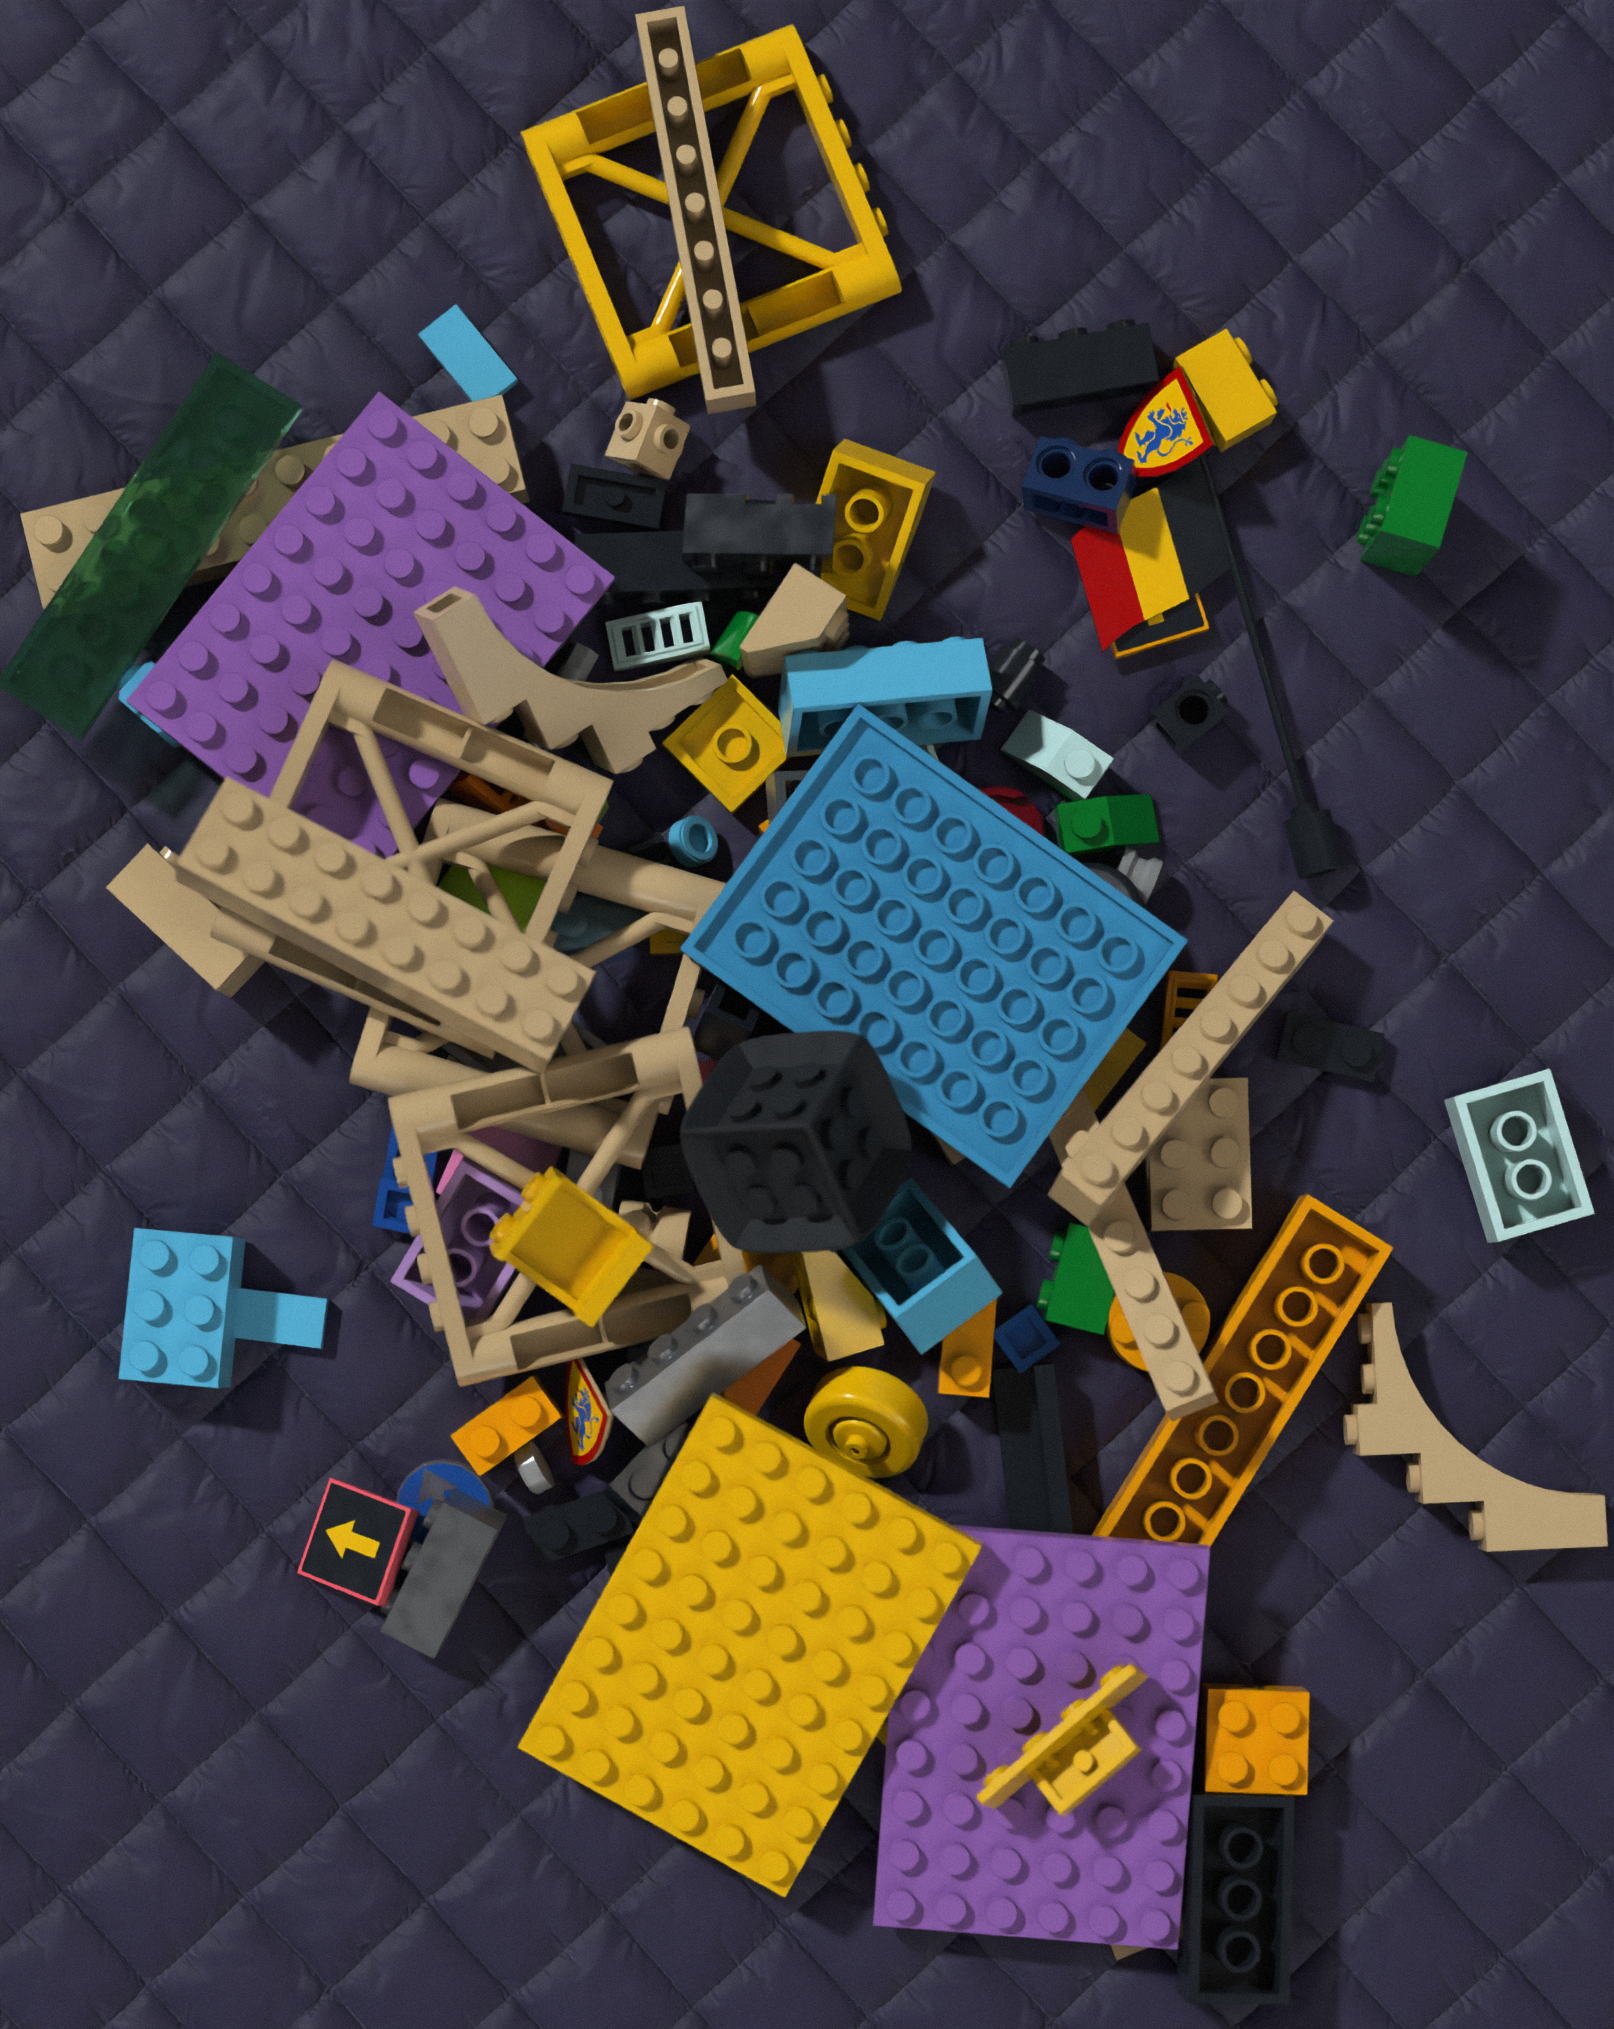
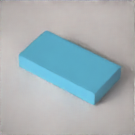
[418,304,518,402]
[233,1288,329,1349]

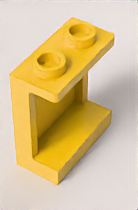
[489,1166,654,1328]

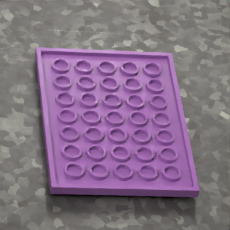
[126,391,615,859]
[873,1525,1210,1950]

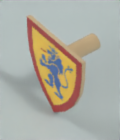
[565,1358,614,1465]

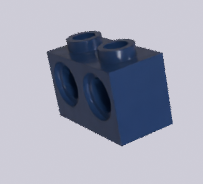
[1021,436,1136,534]

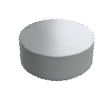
[514,1441,555,1494]

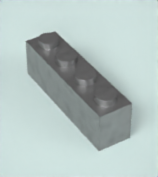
[604,1263,807,1447]

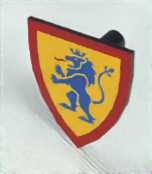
[1117,366,1216,478]

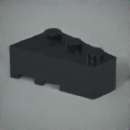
[682,494,837,579]

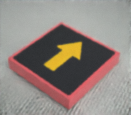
[297,1478,419,1607]

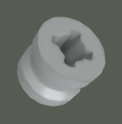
[1116,846,1163,905]

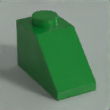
[1053,794,1160,858]

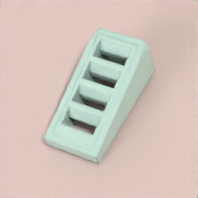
[605,601,711,672]

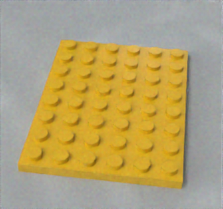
[517,1392,983,1898]

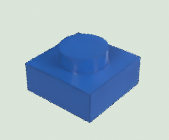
[994,1304,1061,1374]

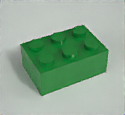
[1356,435,1468,577]

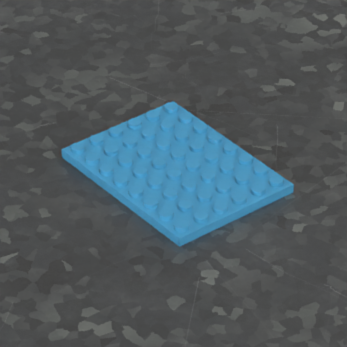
[679,704,1188,1188]

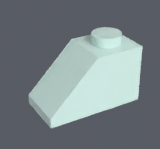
[1001,710,1114,801]

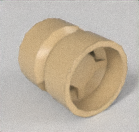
[619,1198,692,1271]

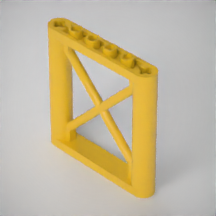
[520,24,902,401]

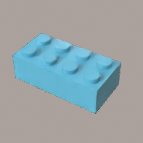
[778,636,992,757]

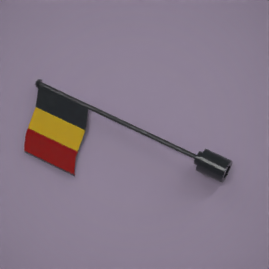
[1070,451,1346,880]

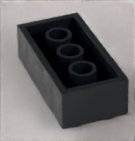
[1176,1788,1295,2005]

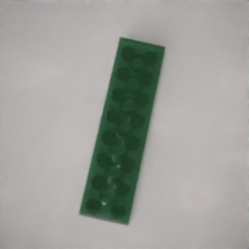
[0,351,303,741]

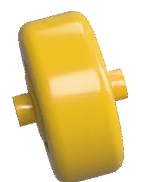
[804,1366,928,1478]

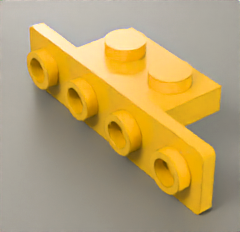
[976,1663,1149,1816]

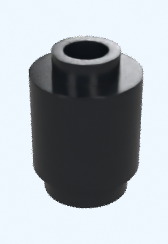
[988,637,1046,713]

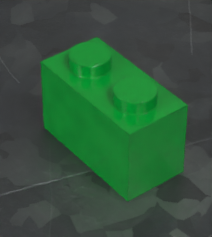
[1036,1223,1114,1335]

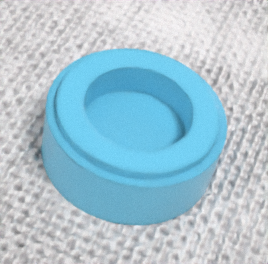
[669,815,718,867]

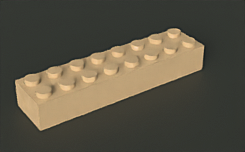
[175,777,596,1075]

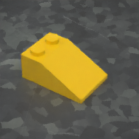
[816,439,936,621]

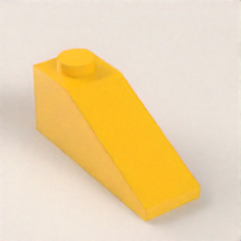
[791,1250,886,1362]

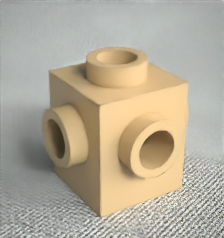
[605,398,690,480]

